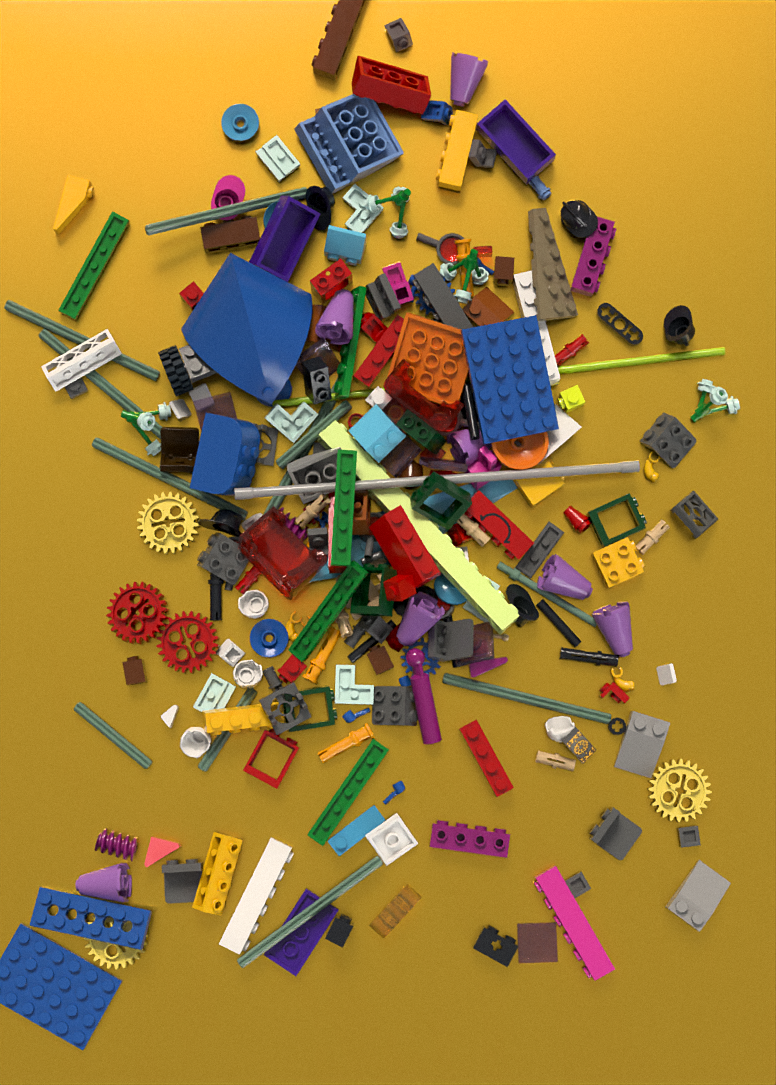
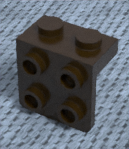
[160,427,199,473]

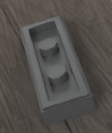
[515,522,564,579]

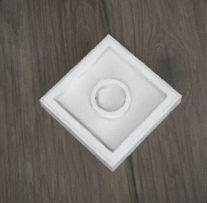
[365,813,418,866]

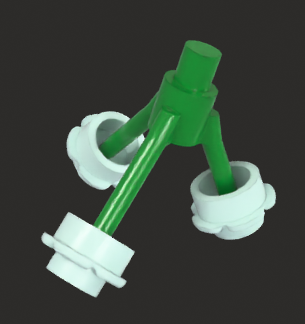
[365,186,411,238]
[439,249,489,304]
[691,379,740,422]
[121,402,171,456]

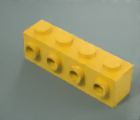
[436,110,478,191]
[202,702,284,735]
[192,832,243,916]

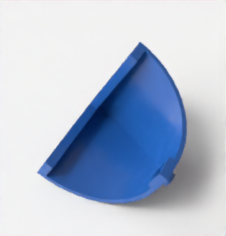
[181,253,312,404]

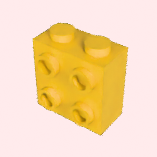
[513,456,565,507]
[591,537,645,589]

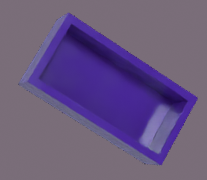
[476,99,556,185]
[249,195,320,282]

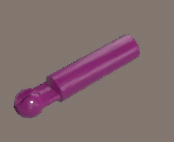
[406,648,442,744]

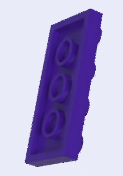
[264,888,339,976]

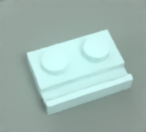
[255,135,301,182]
[193,673,236,712]

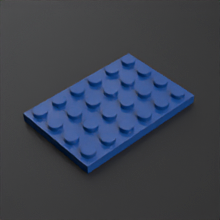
[460,315,559,444]
[0,923,123,1050]

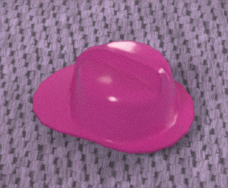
[211,175,245,220]

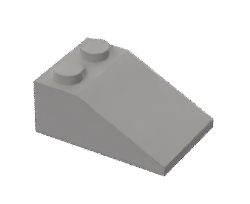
[287,447,356,504]
[614,711,670,778]
[665,860,731,932]

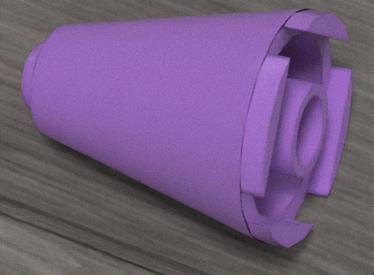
[450,52,488,107]
[315,289,354,345]
[447,429,492,468]
[537,554,593,600]
[396,592,445,646]
[592,601,633,657]
[76,863,132,902]

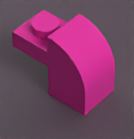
[382,262,414,304]
[465,446,502,490]

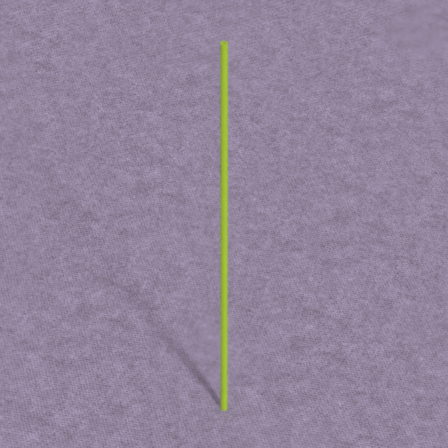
[272,347,725,407]

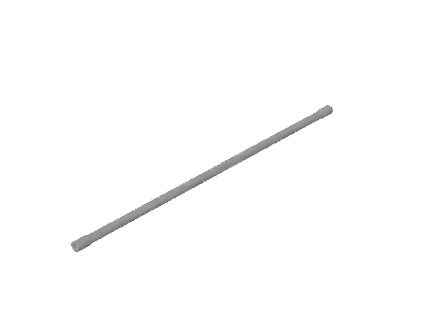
[234,460,640,500]

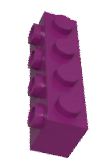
[571,217,617,297]
[429,820,510,858]

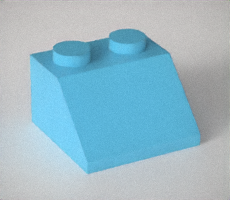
[324,225,366,265]
[348,404,406,463]

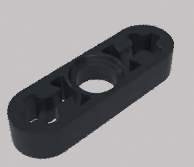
[596,303,643,346]

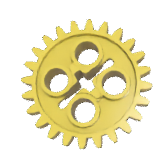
[137,492,200,554]
[648,759,712,822]
[84,915,148,969]

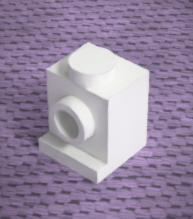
[365,386,392,409]

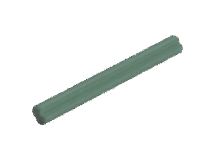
[276,400,352,469]
[198,688,257,772]
[74,702,152,769]

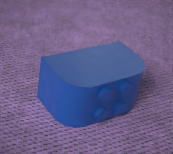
[190,412,260,496]

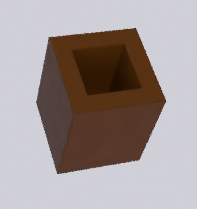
[493,256,515,286]
[367,644,394,676]
[122,656,147,686]

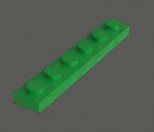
[58,211,130,320]
[334,286,366,400]
[331,449,357,567]
[288,560,368,662]
[307,739,389,846]

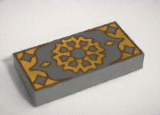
[562,727,596,763]

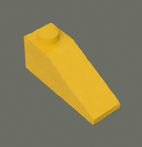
[53,175,94,234]

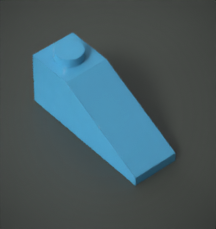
[328,805,386,856]

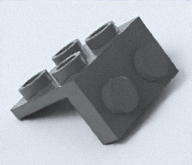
[640,412,696,468]
[197,532,252,585]
[428,619,473,662]
[372,686,418,726]
[589,807,642,860]
[162,859,203,903]

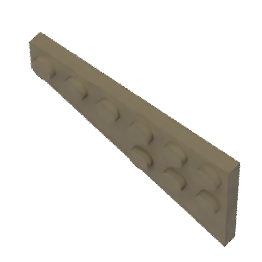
[528,208,578,321]

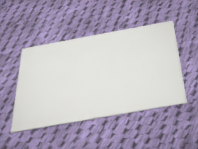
[514,404,581,464]

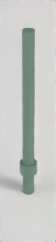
[496,561,597,627]

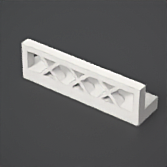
[41,329,122,392]

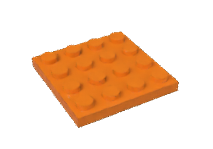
[385,312,469,409]

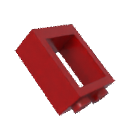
[310,258,353,305]
[243,729,299,789]

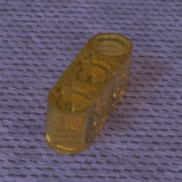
[369,884,422,939]

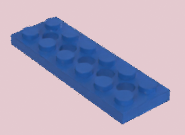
[30,887,152,950]

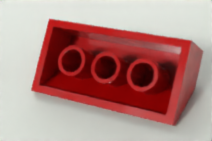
[351,55,431,114]
[369,505,441,589]

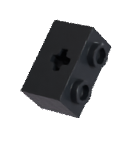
[301,356,332,405]
[325,914,354,948]
[472,925,519,967]

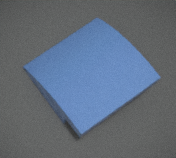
[294,94,404,194]

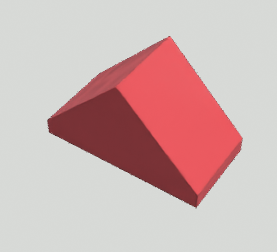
[144,837,181,867]

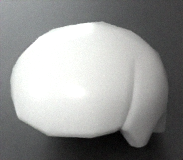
[238,590,269,619]
[233,660,263,689]
[545,716,575,742]
[180,727,211,758]

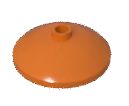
[491,432,549,470]

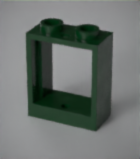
[396,409,447,455]
[410,472,472,530]
[586,493,647,548]
[350,564,397,617]
[282,685,337,732]

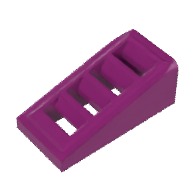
[468,657,508,678]

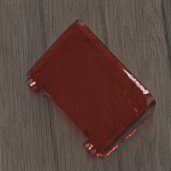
[384,359,464,432]
[238,506,328,600]

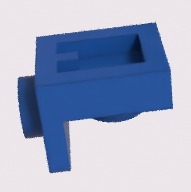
[421,100,453,125]

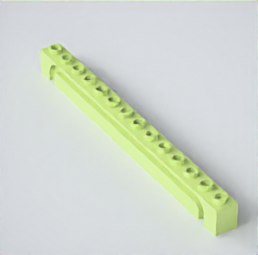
[317,420,519,635]

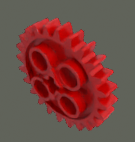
[106,582,169,644]
[156,611,219,673]

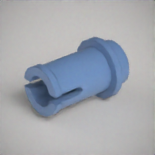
[529,176,552,201]

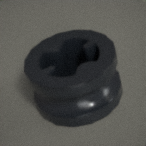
[608,718,626,735]

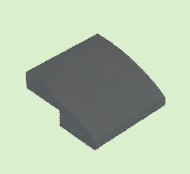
[365,273,401,322]

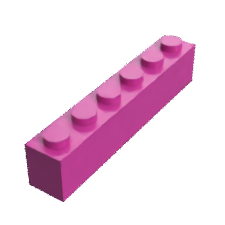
[534,865,615,981]

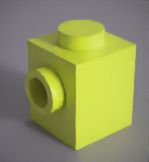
[557,385,585,413]

